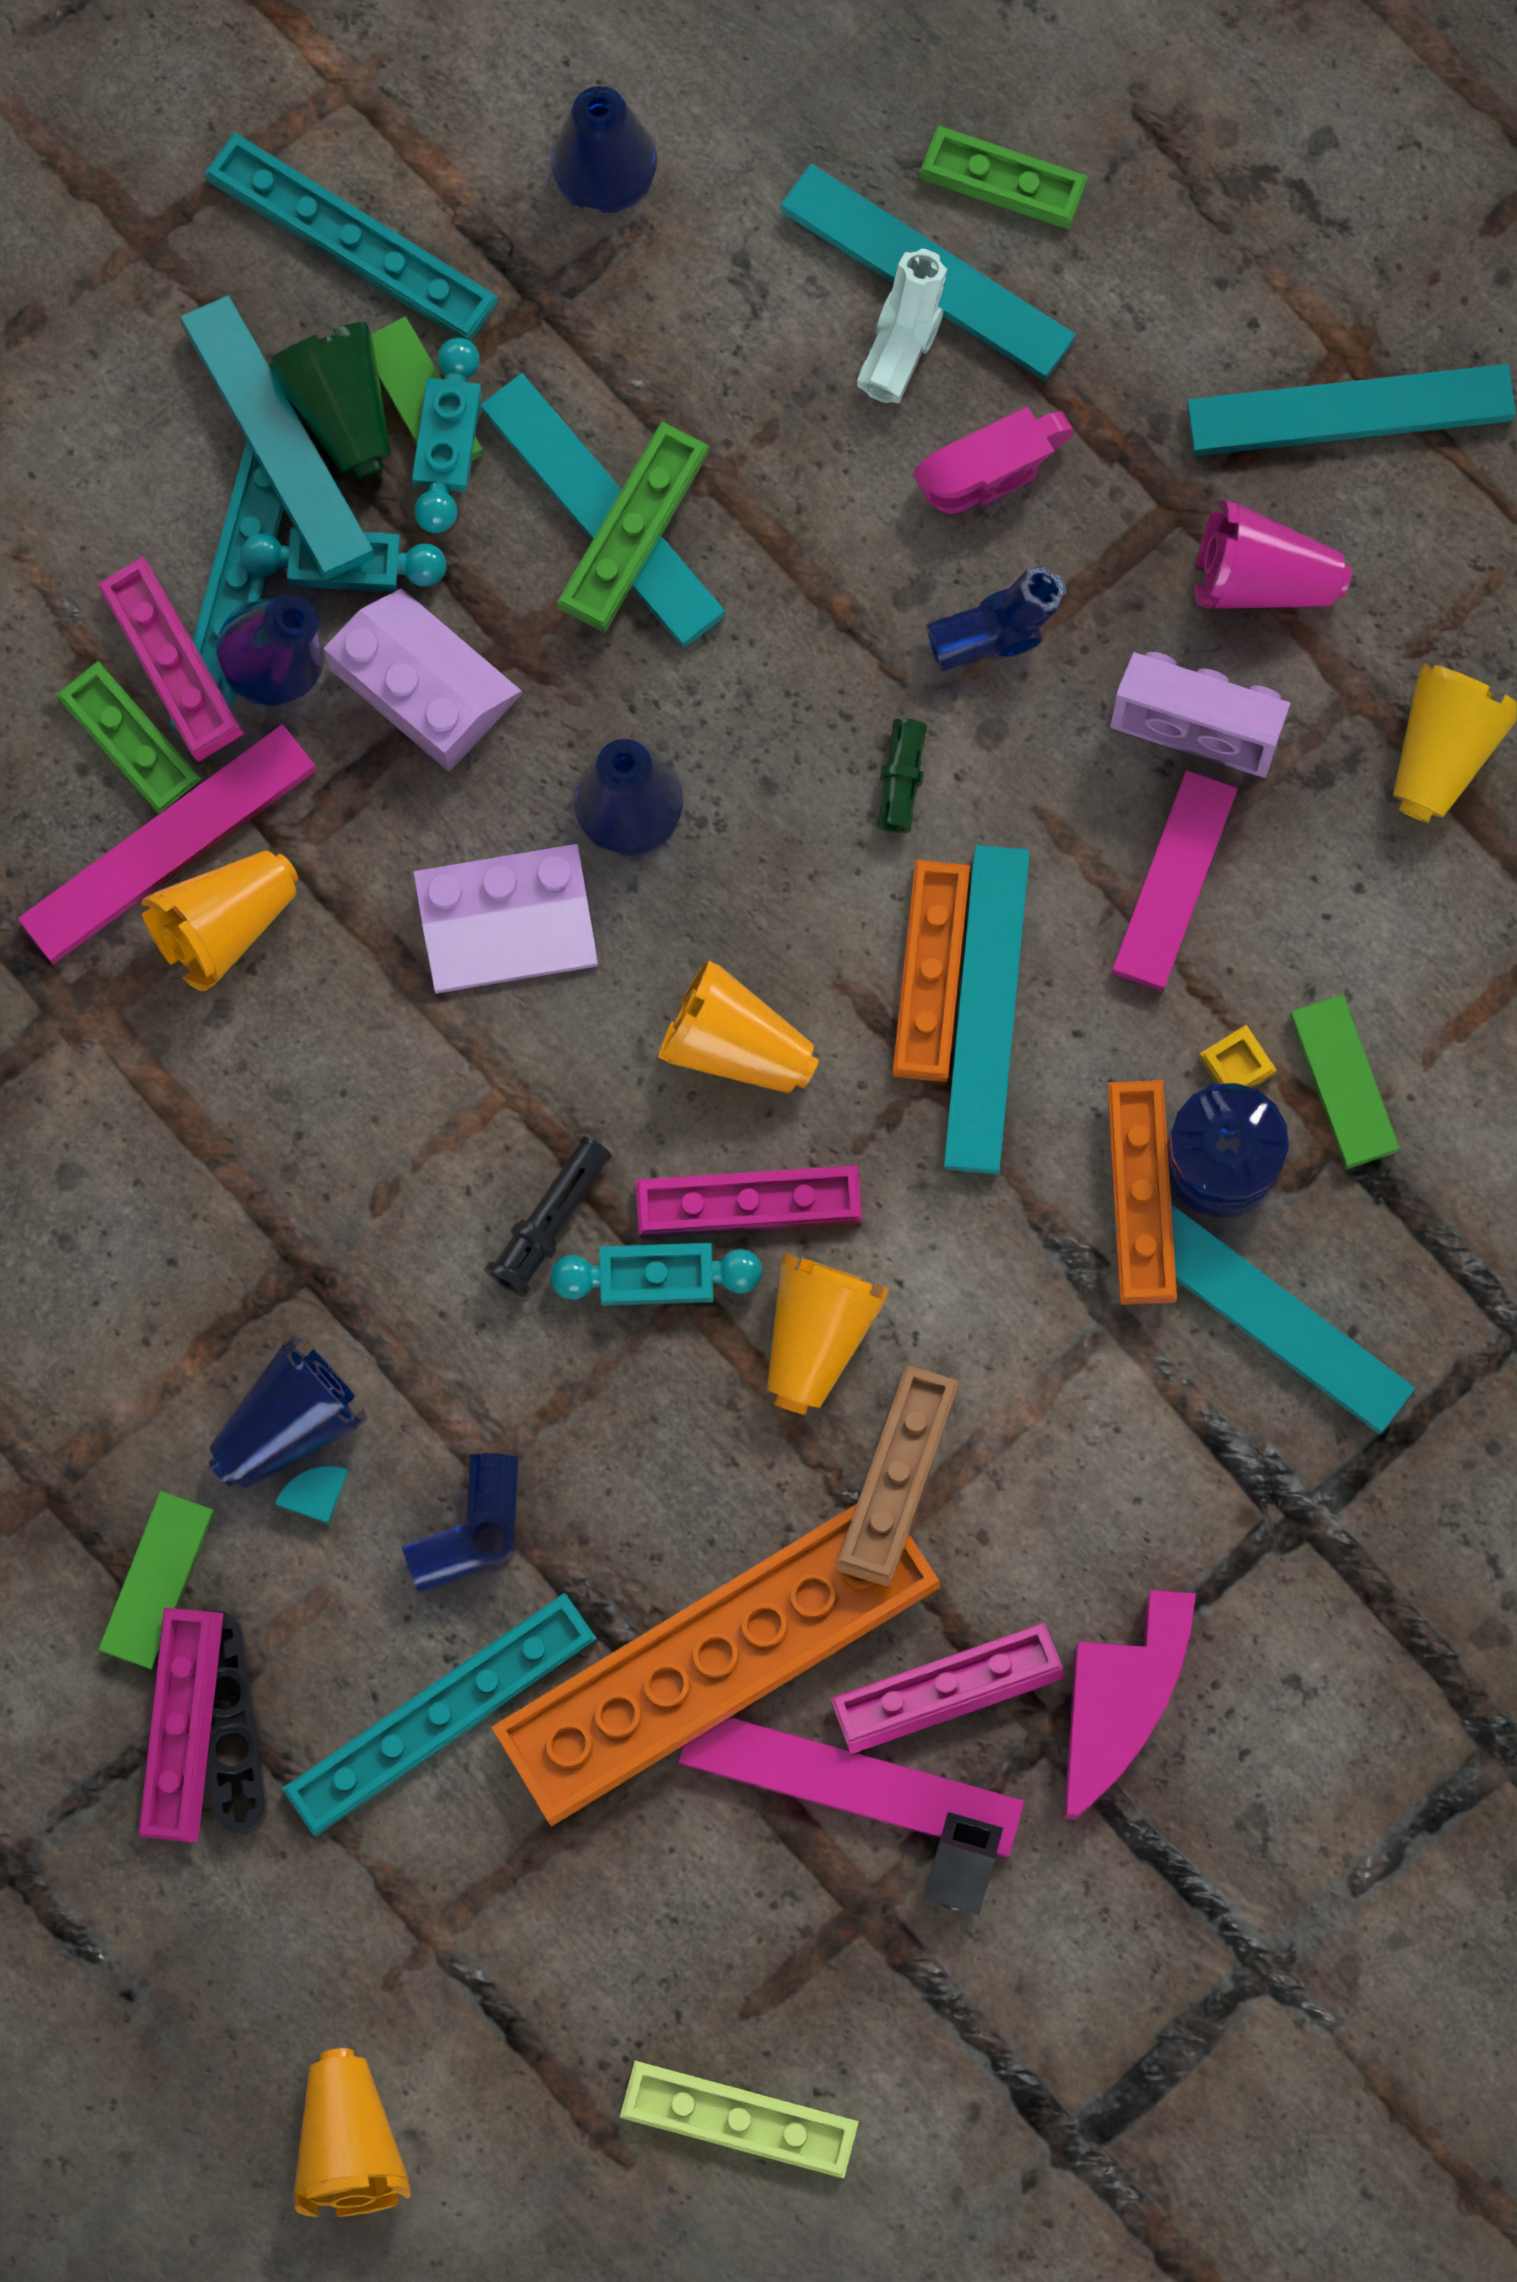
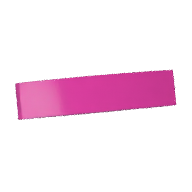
[1064,1590,1196,1820]

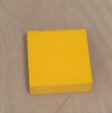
[1199,1025,1277,1103]

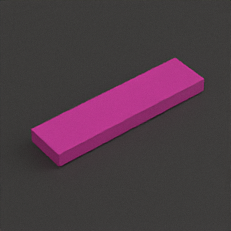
[97,556,245,762]
[1112,770,1238,993]
[636,1165,862,1238]
[138,1607,223,1842]
[830,1623,1065,1755]

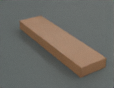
[836,1365,960,1588]

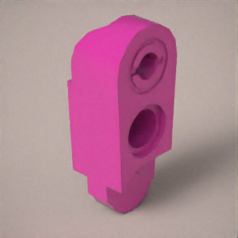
[912,406,1074,515]

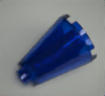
[551,86,657,213]
[215,594,325,707]
[574,739,683,856]
[209,1336,367,1488]

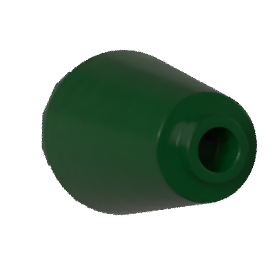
[268,322,391,480]

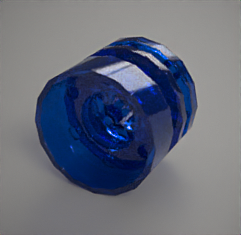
[1167,1083,1289,1218]

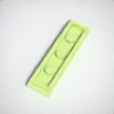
[620,2061,859,2179]

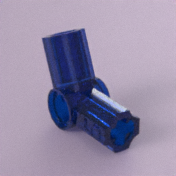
[926,566,1067,672]
[401,1453,519,1594]

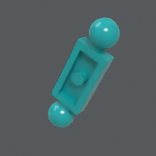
[412,338,482,533]
[240,528,447,593]
[550,1243,763,1306]

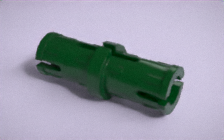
[876,718,927,833]

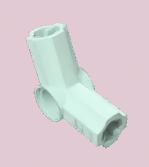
[857,248,947,404]

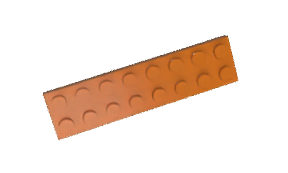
[491,1503,941,1827]

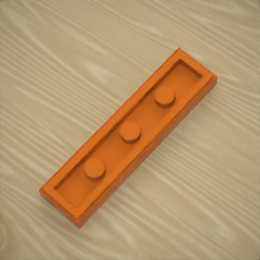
[892,860,970,1082]
[1107,1080,1177,1305]

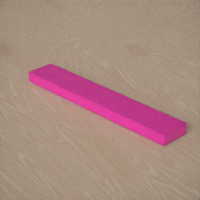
[18,724,317,965]
[678,1717,1025,1858]

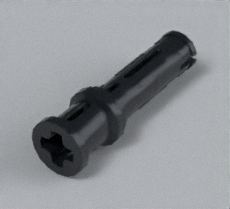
[484,1136,612,1297]

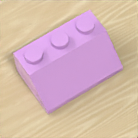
[323,588,522,772]
[1110,652,1291,778]
[414,844,598,994]

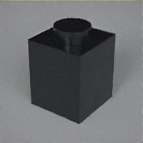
[923,1812,1003,1915]

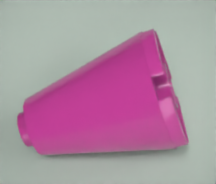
[1194,499,1352,609]

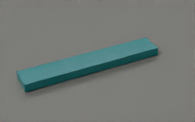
[204,132,499,342]
[781,164,1076,382]
[180,295,374,581]
[1186,364,1516,457]
[480,373,726,649]
[170,441,286,730]
[944,845,1030,1175]
[1111,1204,1415,1435]
[282,1593,597,1837]

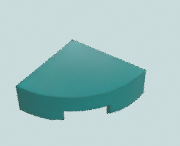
[275,1466,349,1525]

